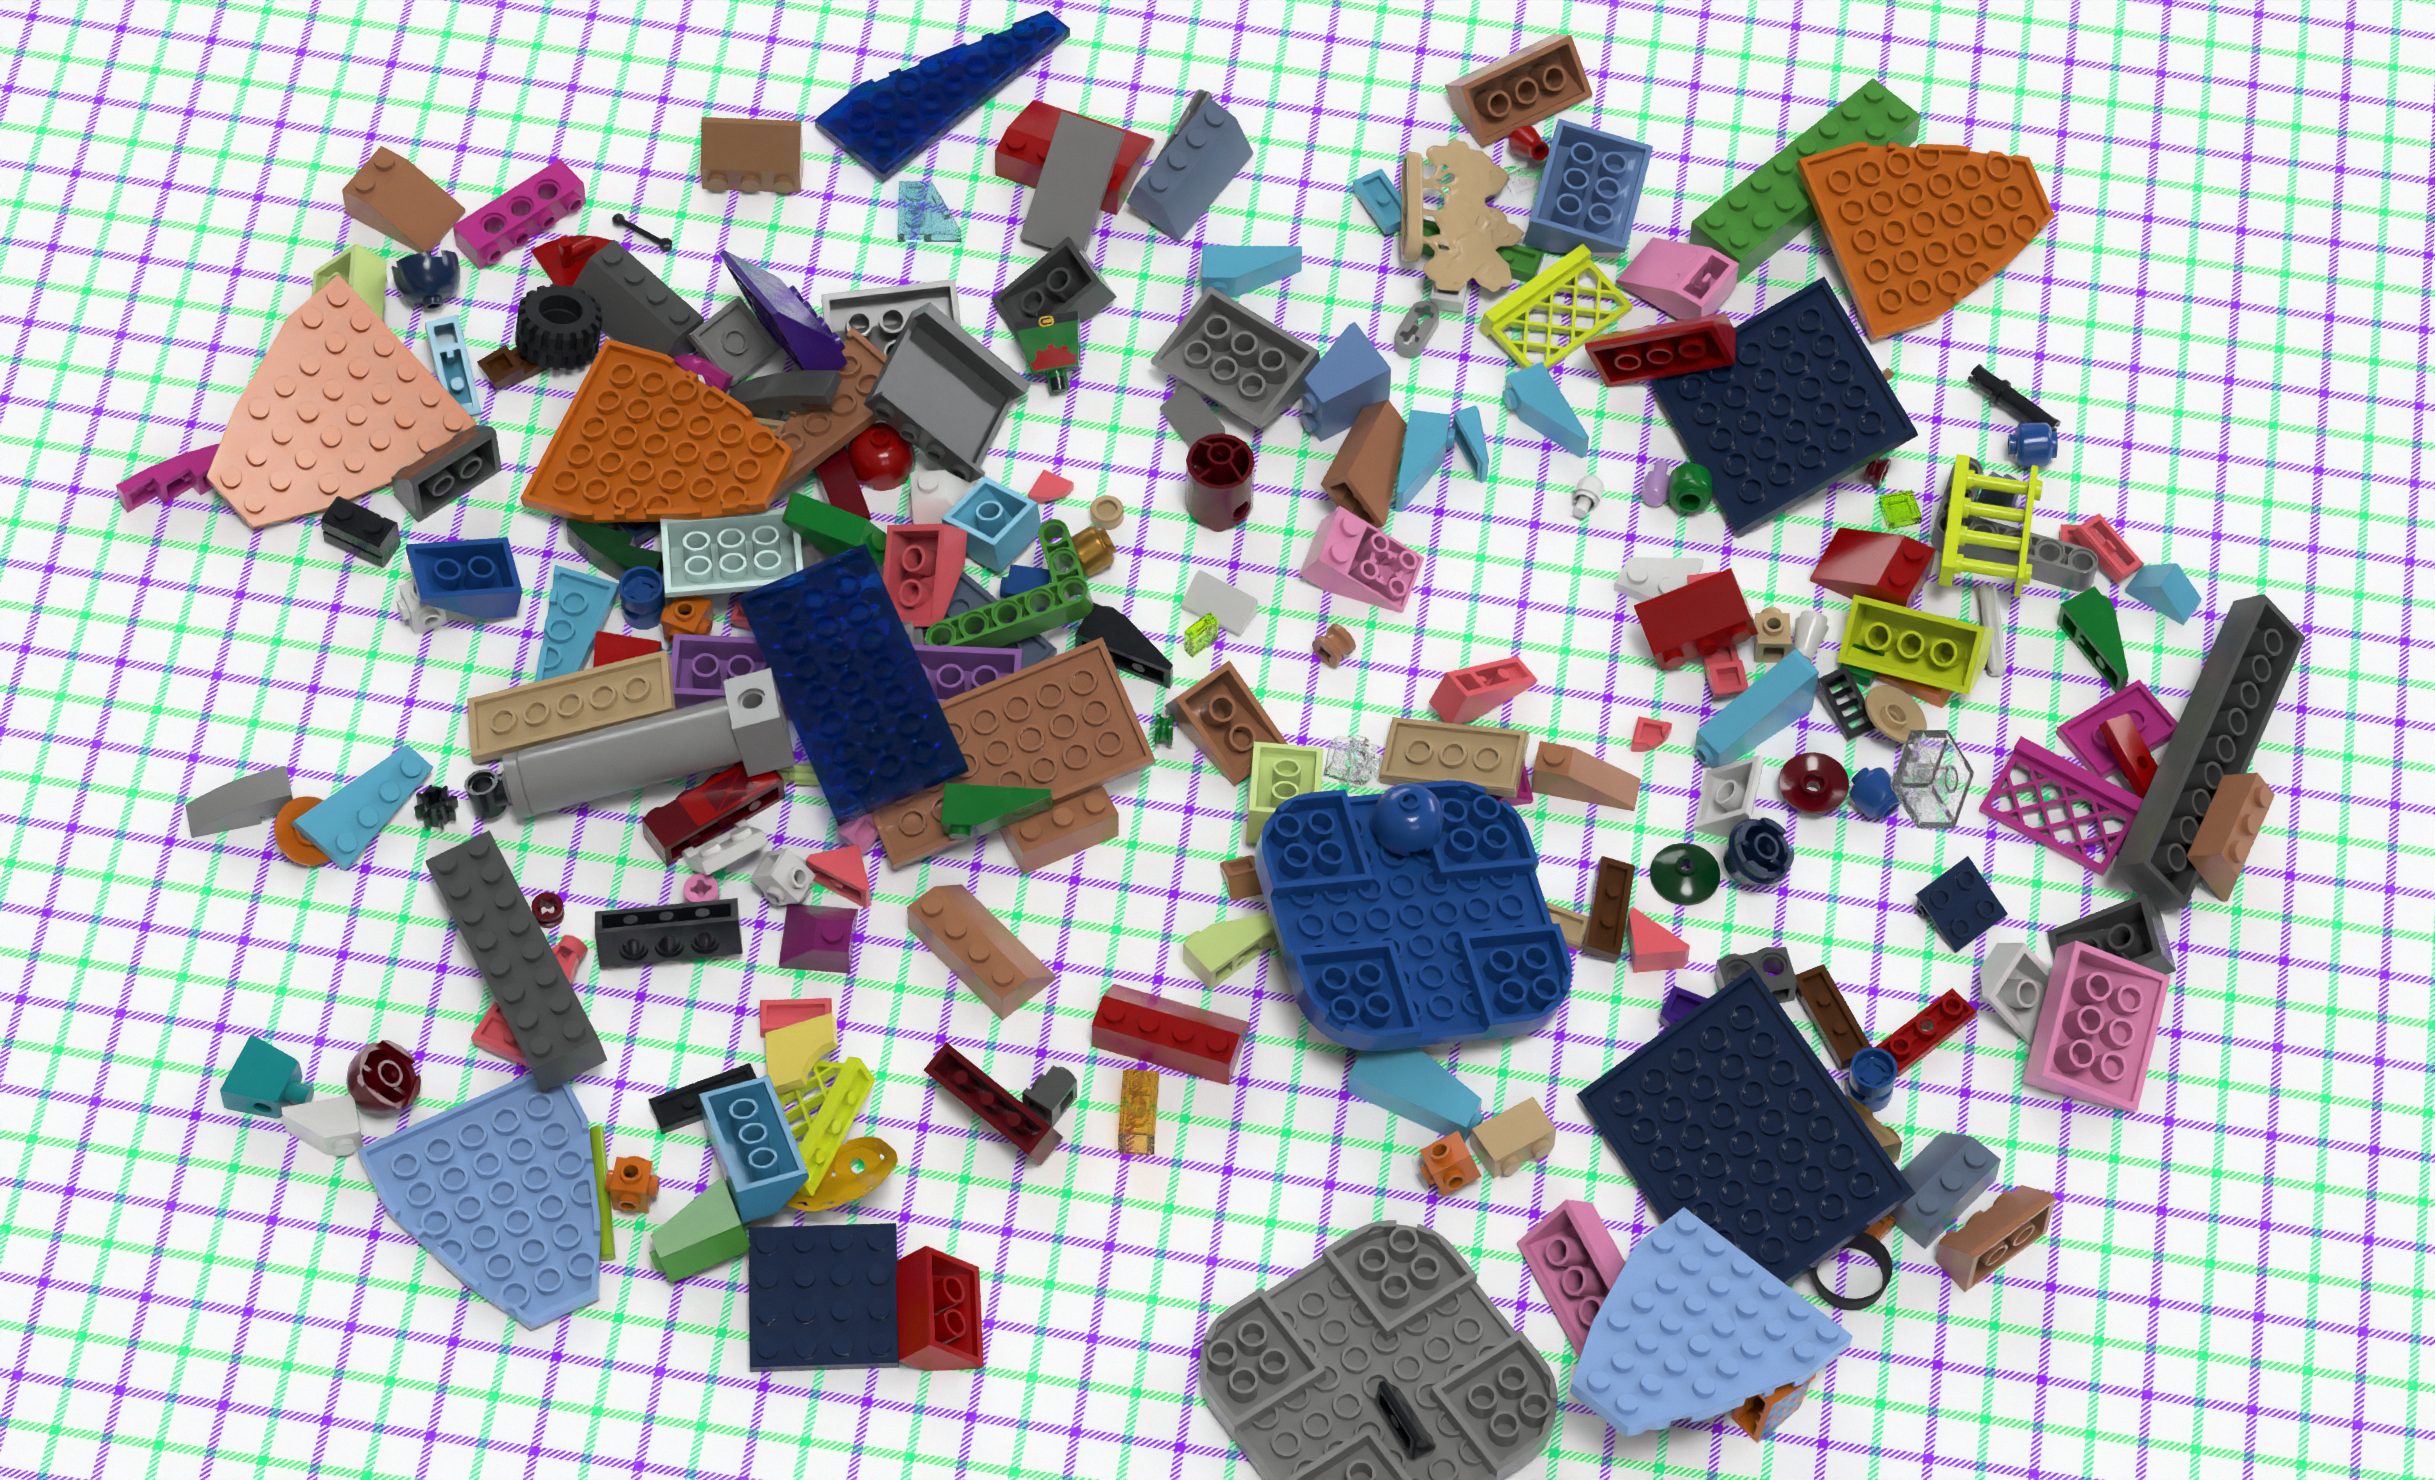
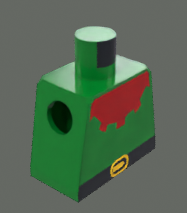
[1014,310,1081,393]

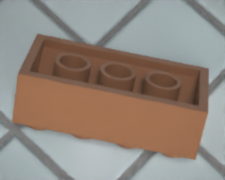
[1445,34,1593,147]
[907,884,1056,1021]

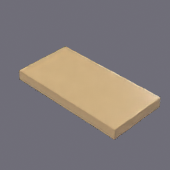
[1378,717,1530,798]

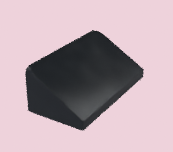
[1375,1380,1436,1459]

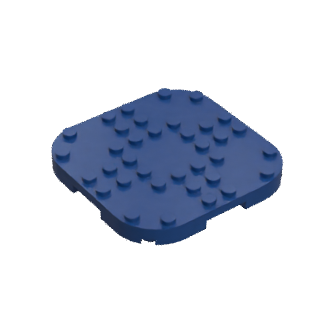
[1255,780,1572,1051]

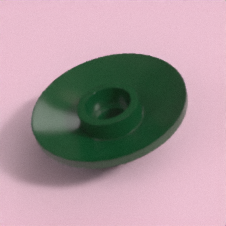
[1650,843,1721,906]

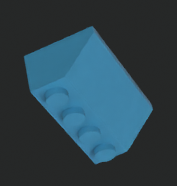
[699,1075,809,1223]

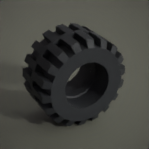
[515,284,603,371]

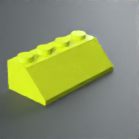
[1837,594,1995,695]

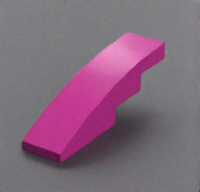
[116,443,220,513]

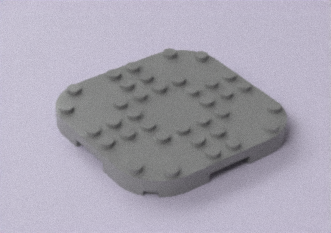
[1199,1220,1558,1480]

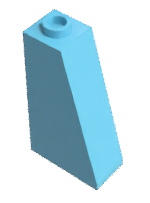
[1694,648,1819,769]
[1347,1047,1484,1143]

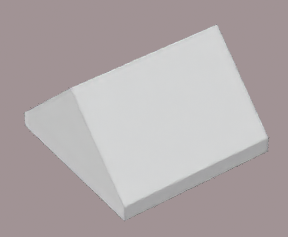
[1693,755,1764,839]

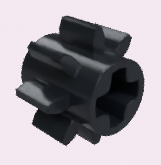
[414,785,459,829]

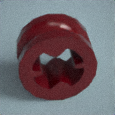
[1863,458,1891,487]
[531,892,565,929]

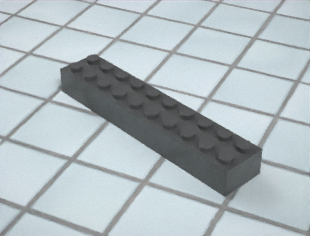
[2112,594,2305,911]

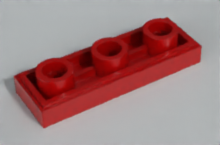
[2099,713,2158,799]
[1875,988,1977,1078]

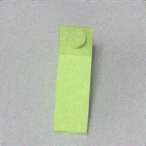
[1183,913,1278,990]

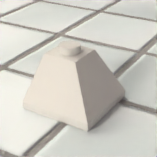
[910,470,975,524]
[1979,943,2051,1044]

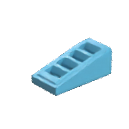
[1452,405,1489,483]

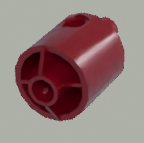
[1185,433,1255,532]

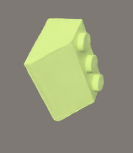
[311,243,387,320]

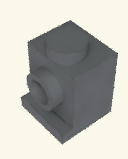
[1022,1065,1077,1128]

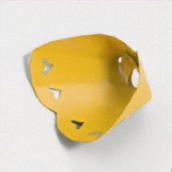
[786,1136,898,1212]

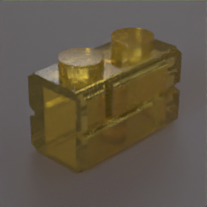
[1118,1069,1159,1156]

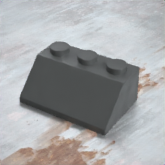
[391,425,502,523]

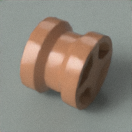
[1312,623,1356,667]

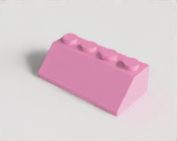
[1517,1199,1625,1358]

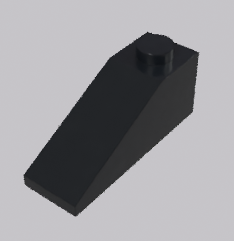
[1075,602,1173,689]

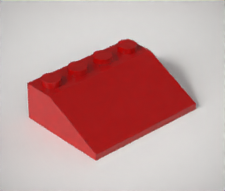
[995,99,1155,216]

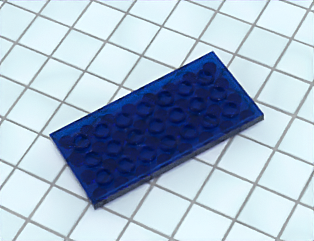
[737,543,969,826]

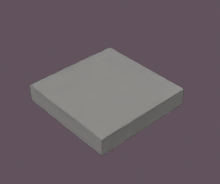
[687,296,781,390]

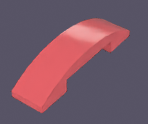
[1687,571,1749,698]

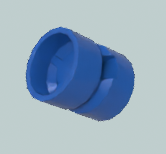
[619,566,666,630]
[1845,1047,1898,1113]

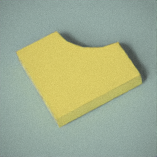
[765,1013,838,1095]

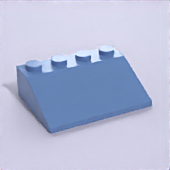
[1523,118,1653,253]

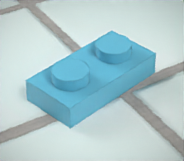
[1352,168,1401,235]

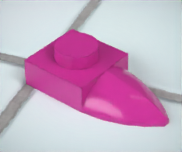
[673,355,734,393]

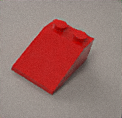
[1810,527,1936,608]

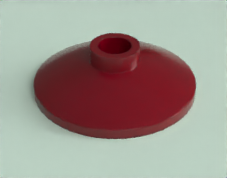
[1779,752,1849,814]

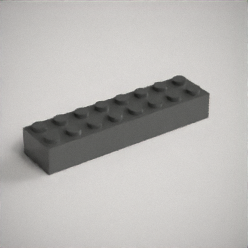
[425,830,608,1093]

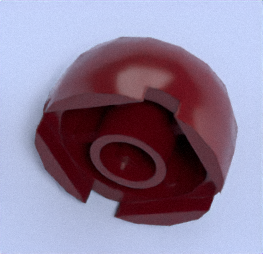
[346,1040,421,1115]

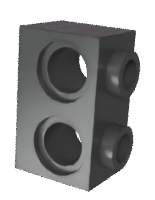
[1714,946,1798,1004]

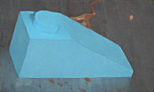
[1202,245,1302,298]
[425,315,482,416]
[1502,362,1589,458]
[1395,409,1456,512]

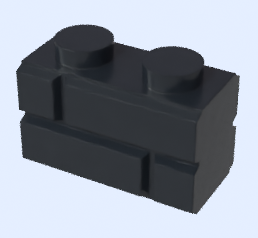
[320,496,401,568]

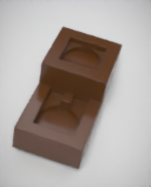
[477,345,551,388]

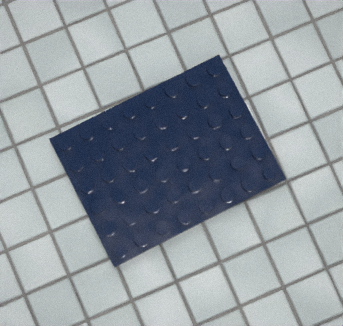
[1576,967,1916,1286]

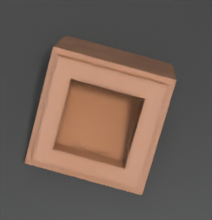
[1220,855,1263,901]

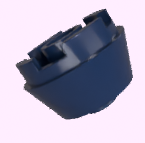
[1723,817,1794,886]

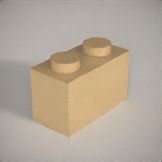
[1470,1096,1557,1179]

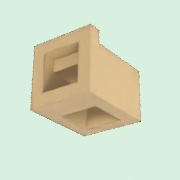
[1753,607,1792,663]

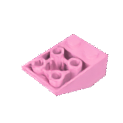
[1616,237,1739,320]
[1299,506,1425,613]

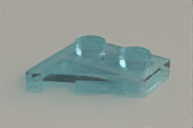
[897,181,962,242]

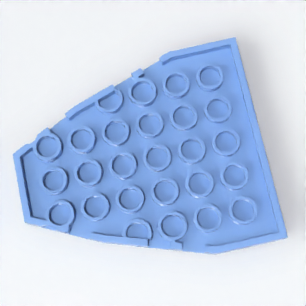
[357,1073,601,1330]
[1569,1207,1853,1437]

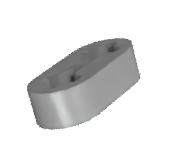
[1394,301,1439,359]

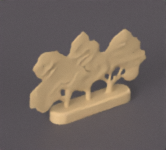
[1401,138,1525,292]

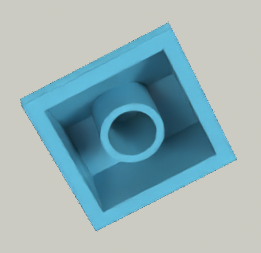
[941,476,1042,573]

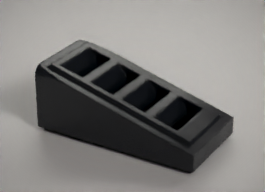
[1815,665,1876,742]

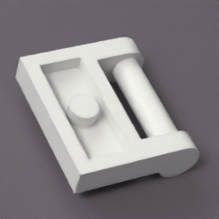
[682,819,769,875]

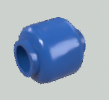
[2008,423,2058,467]
[1849,767,1902,820]

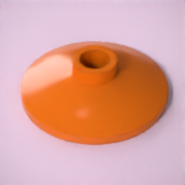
[274,796,330,866]

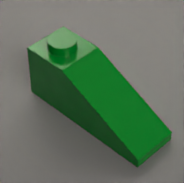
[782,492,887,576]
[2057,586,2129,693]
[941,783,1054,840]

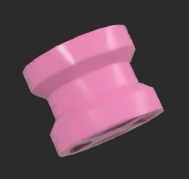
[683,873,720,903]

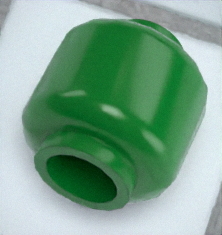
[1668,463,1713,513]

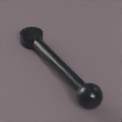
[612,213,672,252]

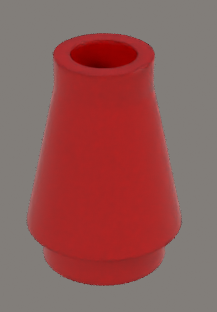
[1509,125,1549,161]

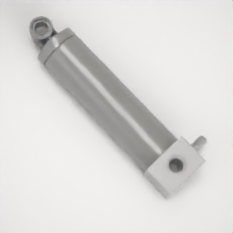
[464,668,796,820]

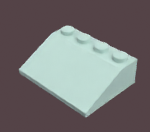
[660,509,805,598]

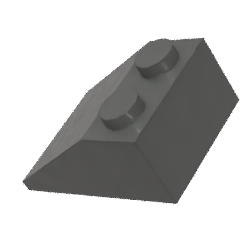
[991,236,1117,339]
[2047,894,2177,975]

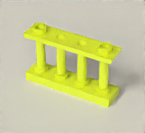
[1938,454,2043,597]

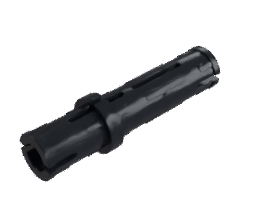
[1967,364,2061,431]

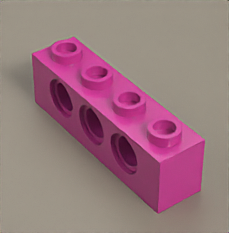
[453,159,586,270]

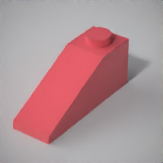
[1429,656,1538,724]

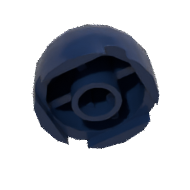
[391,250,461,309]

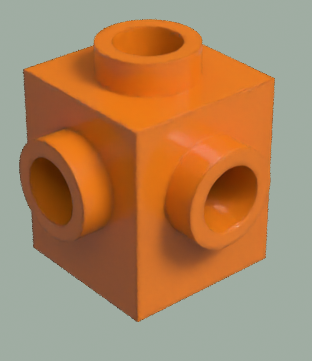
[660,595,714,645]
[1419,1131,1482,1196]
[605,1156,660,1214]

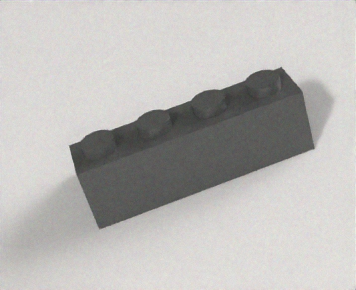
[572,239,704,358]

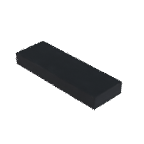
[648,1063,757,1135]

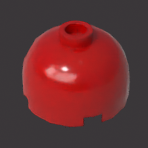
[847,422,915,491]

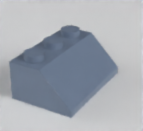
[1885,1132,2001,1249]

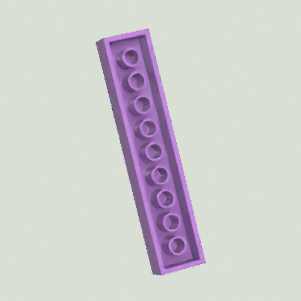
[671,634,1023,725]

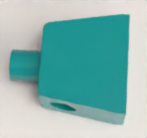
[220,1035,314,1119]

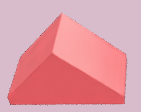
[805,844,871,909]
[1626,907,1690,973]

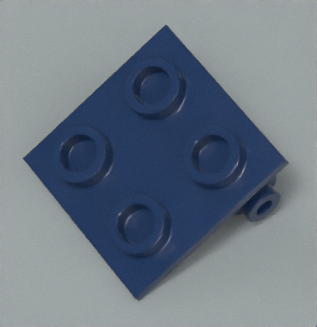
[1914,856,2008,953]

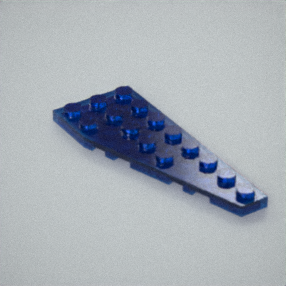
[814,10,1070,183]

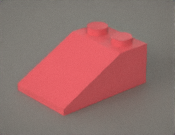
[879,524,968,628]

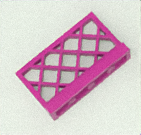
[1979,736,2143,877]

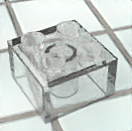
[1890,730,1974,829]

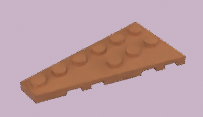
[774,327,888,498]

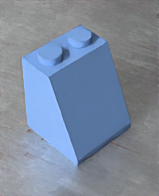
[1301,322,1391,442]

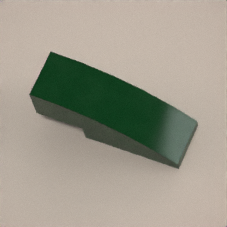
[566,519,664,581]

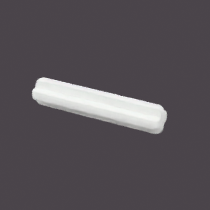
[1978,584,2007,676]

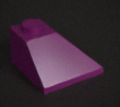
[779,904,858,974]

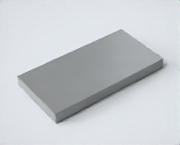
[1020,112,1125,252]

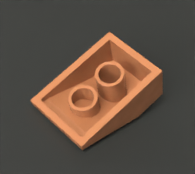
[342,146,466,253]
[1165,660,1289,786]

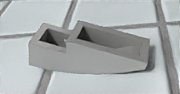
[185,765,293,838]

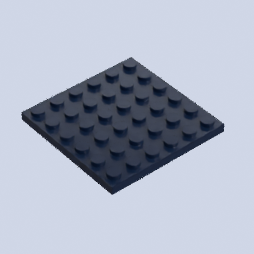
[1649,277,1918,537]

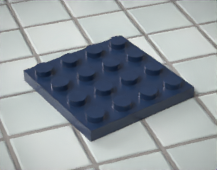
[749,1223,899,1372]

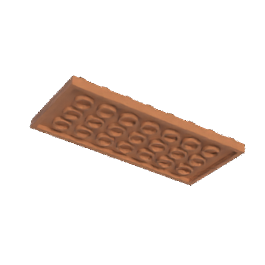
[841,637,1156,869]

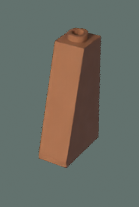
[1321,399,1407,528]

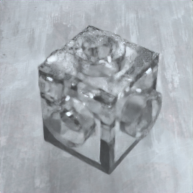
[1323,735,1381,788]

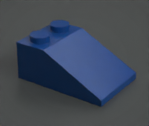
[406,537,523,619]

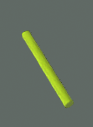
[590,1126,616,1261]

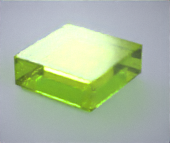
[1878,489,1922,530]
[1184,613,1219,658]

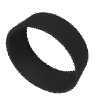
[1812,1232,1893,1310]

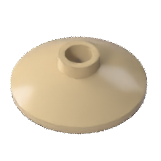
[1865,685,1927,744]

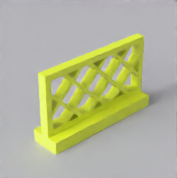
[1479,244,1633,370]
[777,1056,876,1197]

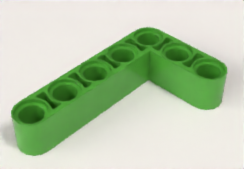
[925,519,1093,648]

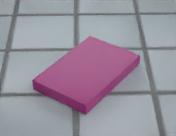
[2056,679,2178,779]

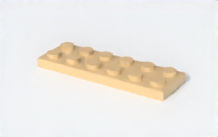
[467,650,676,764]

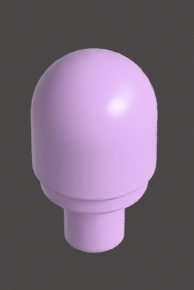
[1641,460,1670,506]

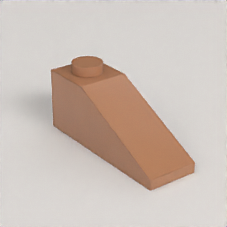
[1531,741,1641,811]

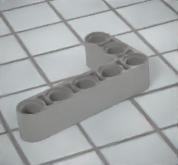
[1931,457,2098,592]

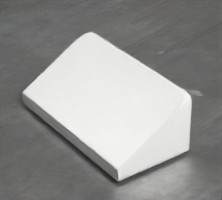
[1181,570,1258,637]

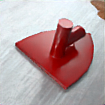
[531,235,613,286]

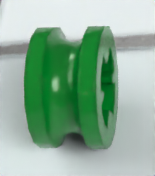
[1155,713,1174,746]

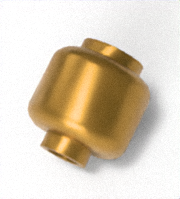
[1070,526,1117,577]

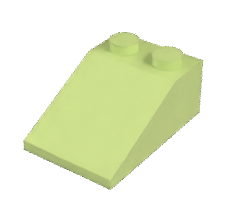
[1246,741,1324,843]

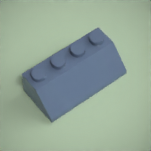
[1126,98,1254,243]

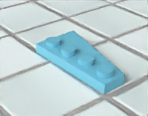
[535,565,619,682]
[290,744,434,871]

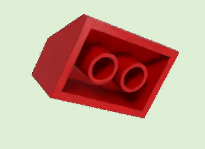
[1634,568,1759,671]
[896,1246,984,1371]

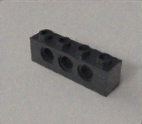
[595,898,743,967]

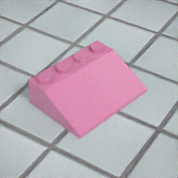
[2023,941,2171,1112]

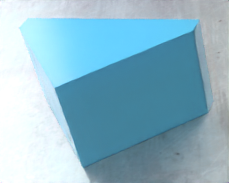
[2125,563,2202,626]

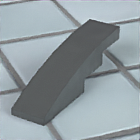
[729,370,842,419]

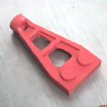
[471,935,588,1067]

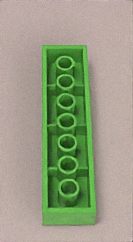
[1689,78,1921,284]

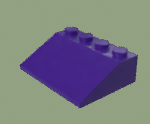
[719,250,848,371]

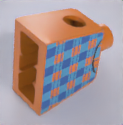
[1731,1374,1816,1444]

